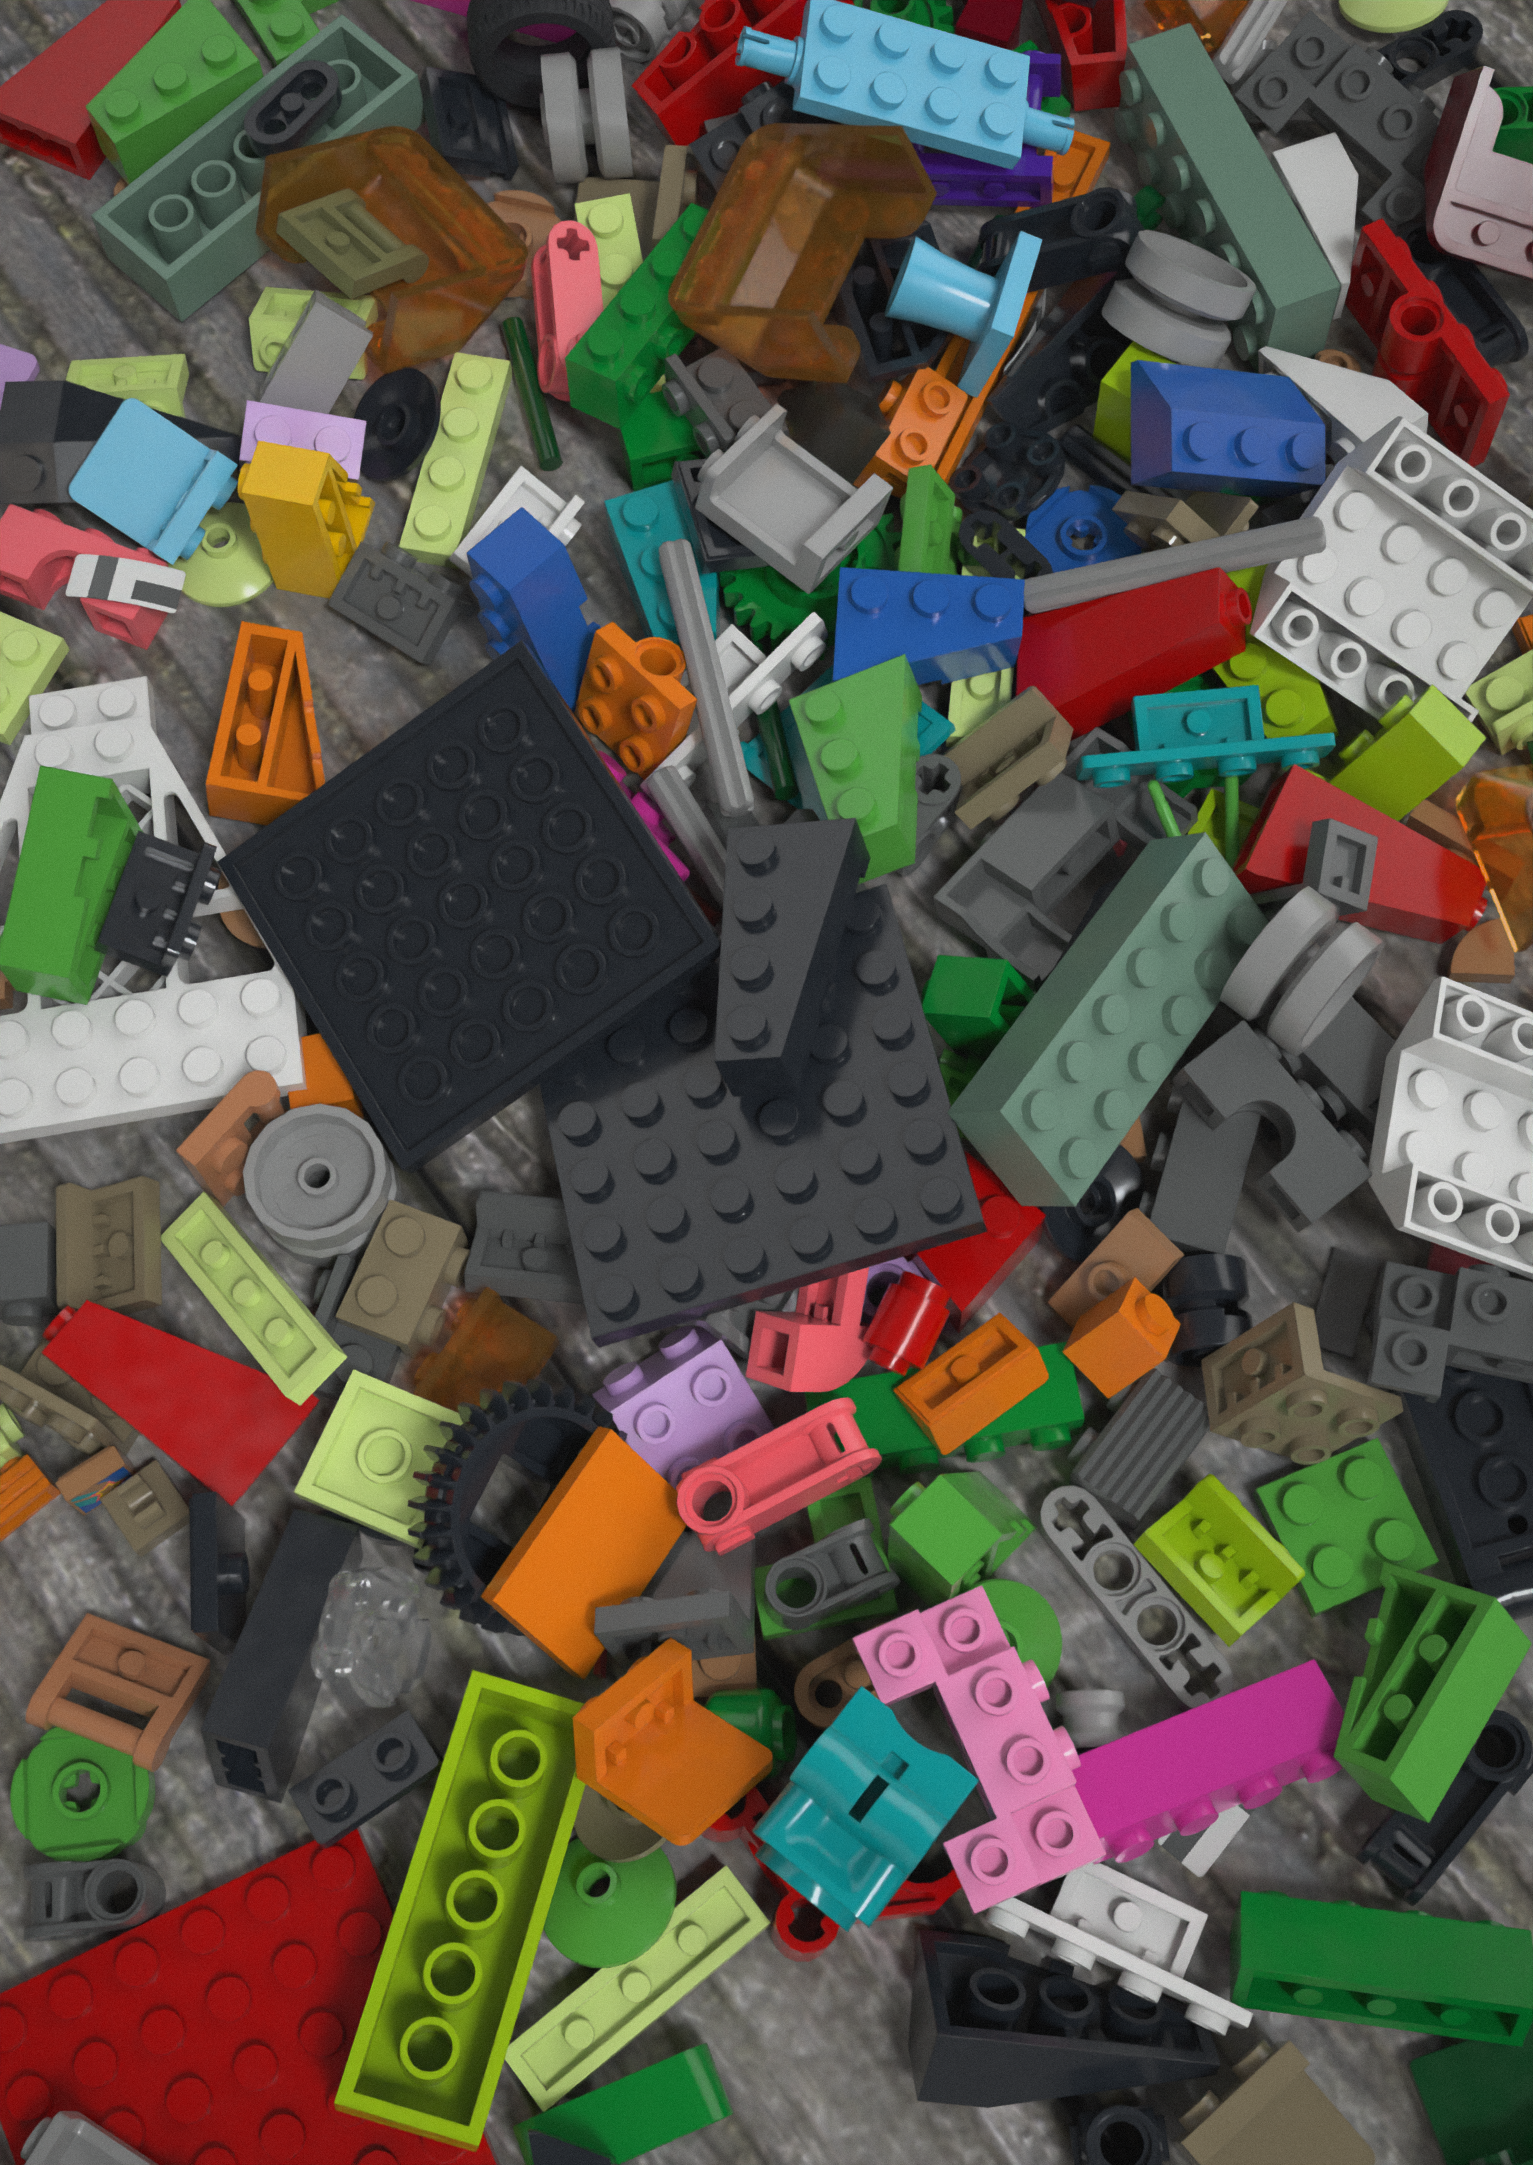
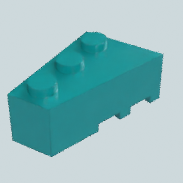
[604,480,720,671]

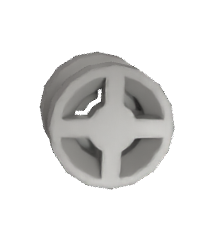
[1055,1689,1126,1755]

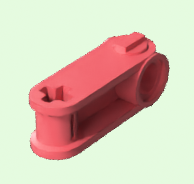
[531,220,604,402]
[676,1397,882,1556]

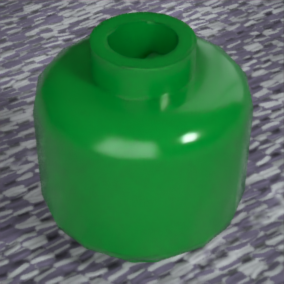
[704,1688,797,1781]

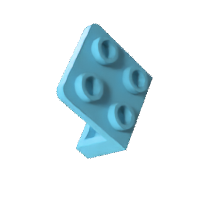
[68,398,238,565]

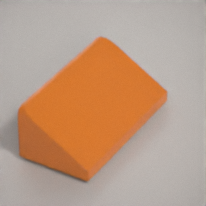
[893,1312,1049,1455]

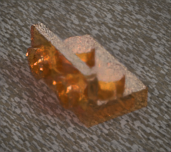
[413,1286,559,1413]

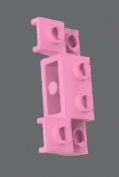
[852,1585,1106,1915]

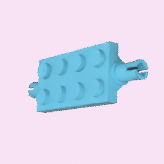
[735,0,1075,170]

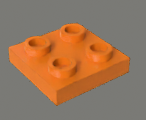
[574,621,697,780]

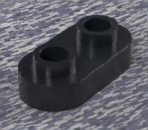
[244,60,342,159]

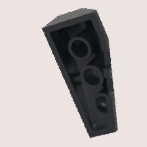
[986,268,1178,433]
[908,1930,1220,2108]

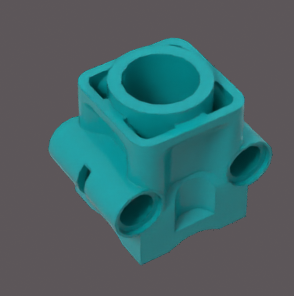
[752,1686,979,1932]

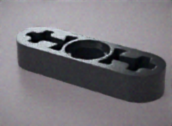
[1377,10,1483,91]

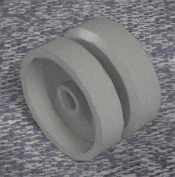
[540,47,634,185]
[1102,230,1256,368]
[1220,886,1385,1057]
[243,1104,402,1268]

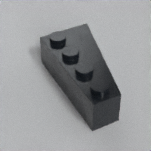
[714,818,871,1097]

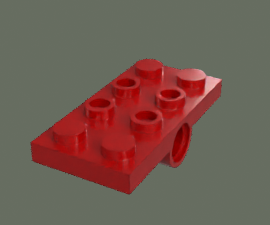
[1345,218,1510,467]

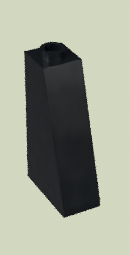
[200,1508,363,1804]

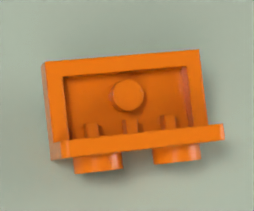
[847,367,968,488]

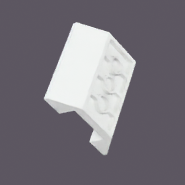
[1250,416,1533,722]
[1367,976,1533,1279]

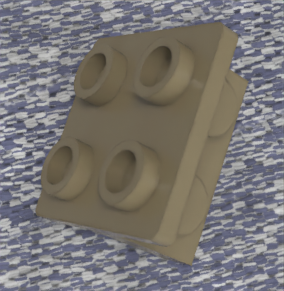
[1112,491,1258,552]

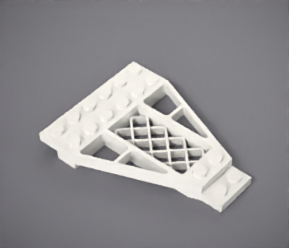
[0,676,307,1144]

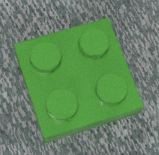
[1253,1438,1439,1618]

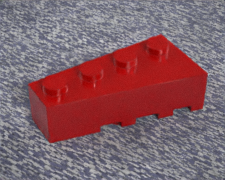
[631,0,855,146]
[1035,0,1127,111]
[904,1150,1046,1334]

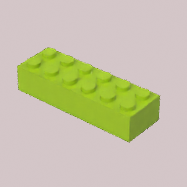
[334,1670,586,2152]

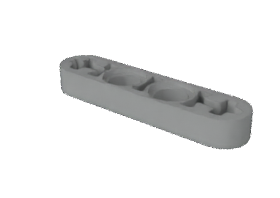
[1038,1485,1234,1712]

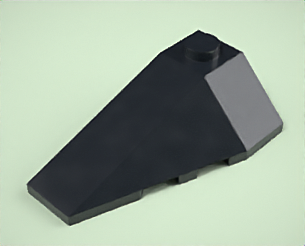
[0,380,242,504]

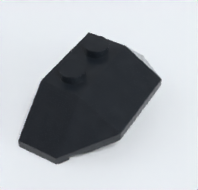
[804,177,954,384]

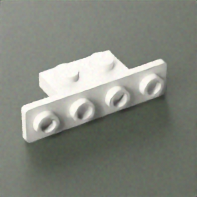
[640,612,828,802]
[985,1863,1253,2036]

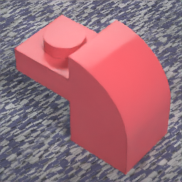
[746,1267,873,1392]

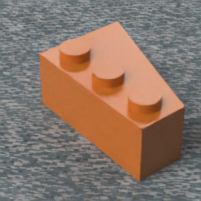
[206,621,325,826]

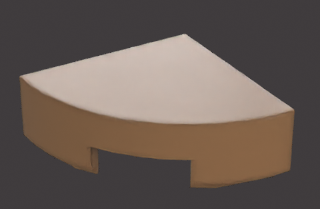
[1447,917,1515,984]

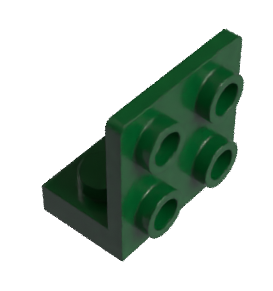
[1407,2021,1533,2165]

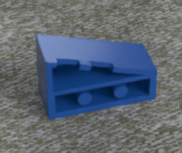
[467,507,601,716]
[832,567,1025,685]

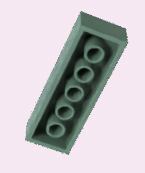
[91,14,426,322]
[1114,23,1341,374]
[947,832,1269,1207]

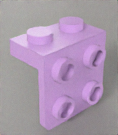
[592,1325,775,1500]

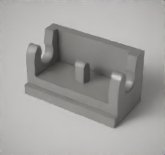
[259,289,373,414]

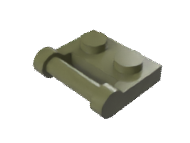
[276,188,429,299]

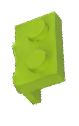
[1133,1474,1305,1647]

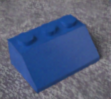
[1131,360,1325,499]

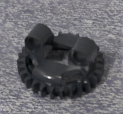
[408,1379,628,1636]

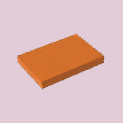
[481,1426,687,1680]

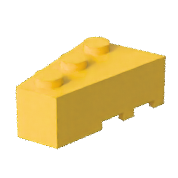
[238,440,376,599]

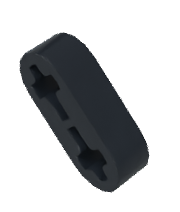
[956,511,1053,613]

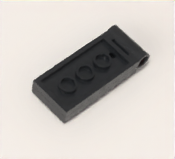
[1364,1307,1533,1621]

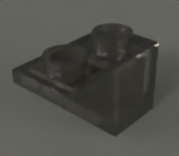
[777,377,891,485]

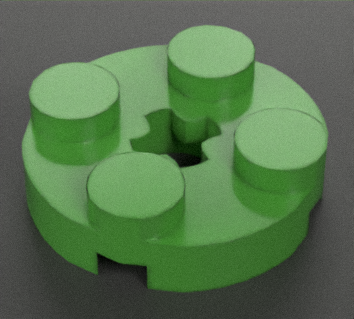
[10,1727,156,1862]

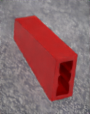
[0,0,181,180]
[1016,567,1252,742]
[1232,764,1491,944]
[41,1300,320,1507]

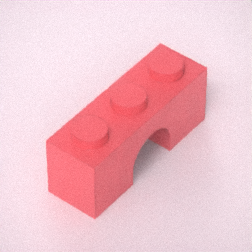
[0,504,169,650]

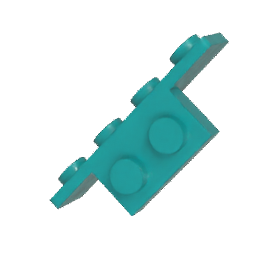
[1076,685,1336,788]

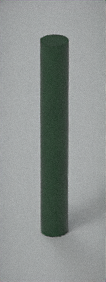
[501,317,563,471]
[752,642,799,800]

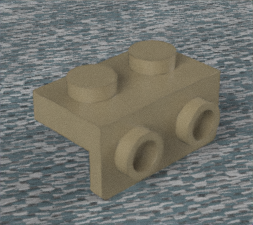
[943,686,1073,830]
[55,1176,162,1315]
[335,1199,470,1360]

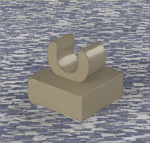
[100,1459,190,1557]

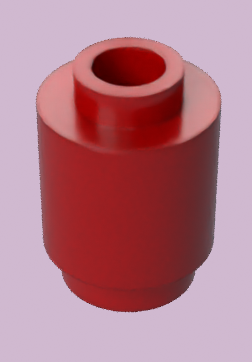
[862,1271,952,1377]

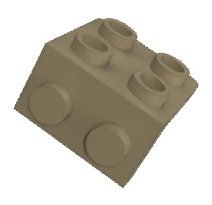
[573,145,699,261]
[1172,2039,1375,2165]

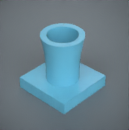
[885,231,1042,398]

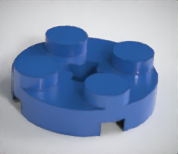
[1025,485,1141,573]

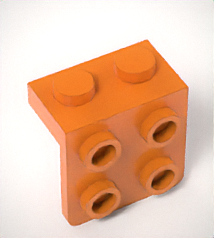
[572,1637,773,1846]

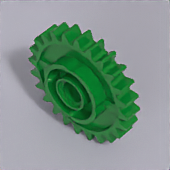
[719,513,902,660]

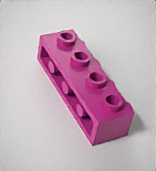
[1072,1659,1345,1865]

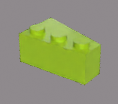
[1211,564,1339,739]

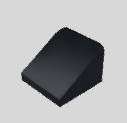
[528,2129,617,2165]

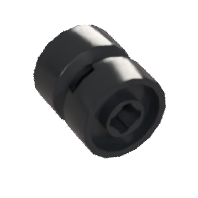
[1161,1254,1253,1367]

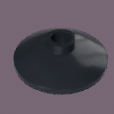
[353,367,441,481]
[1038,1144,1146,1264]

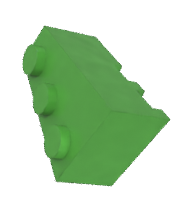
[85,0,264,185]

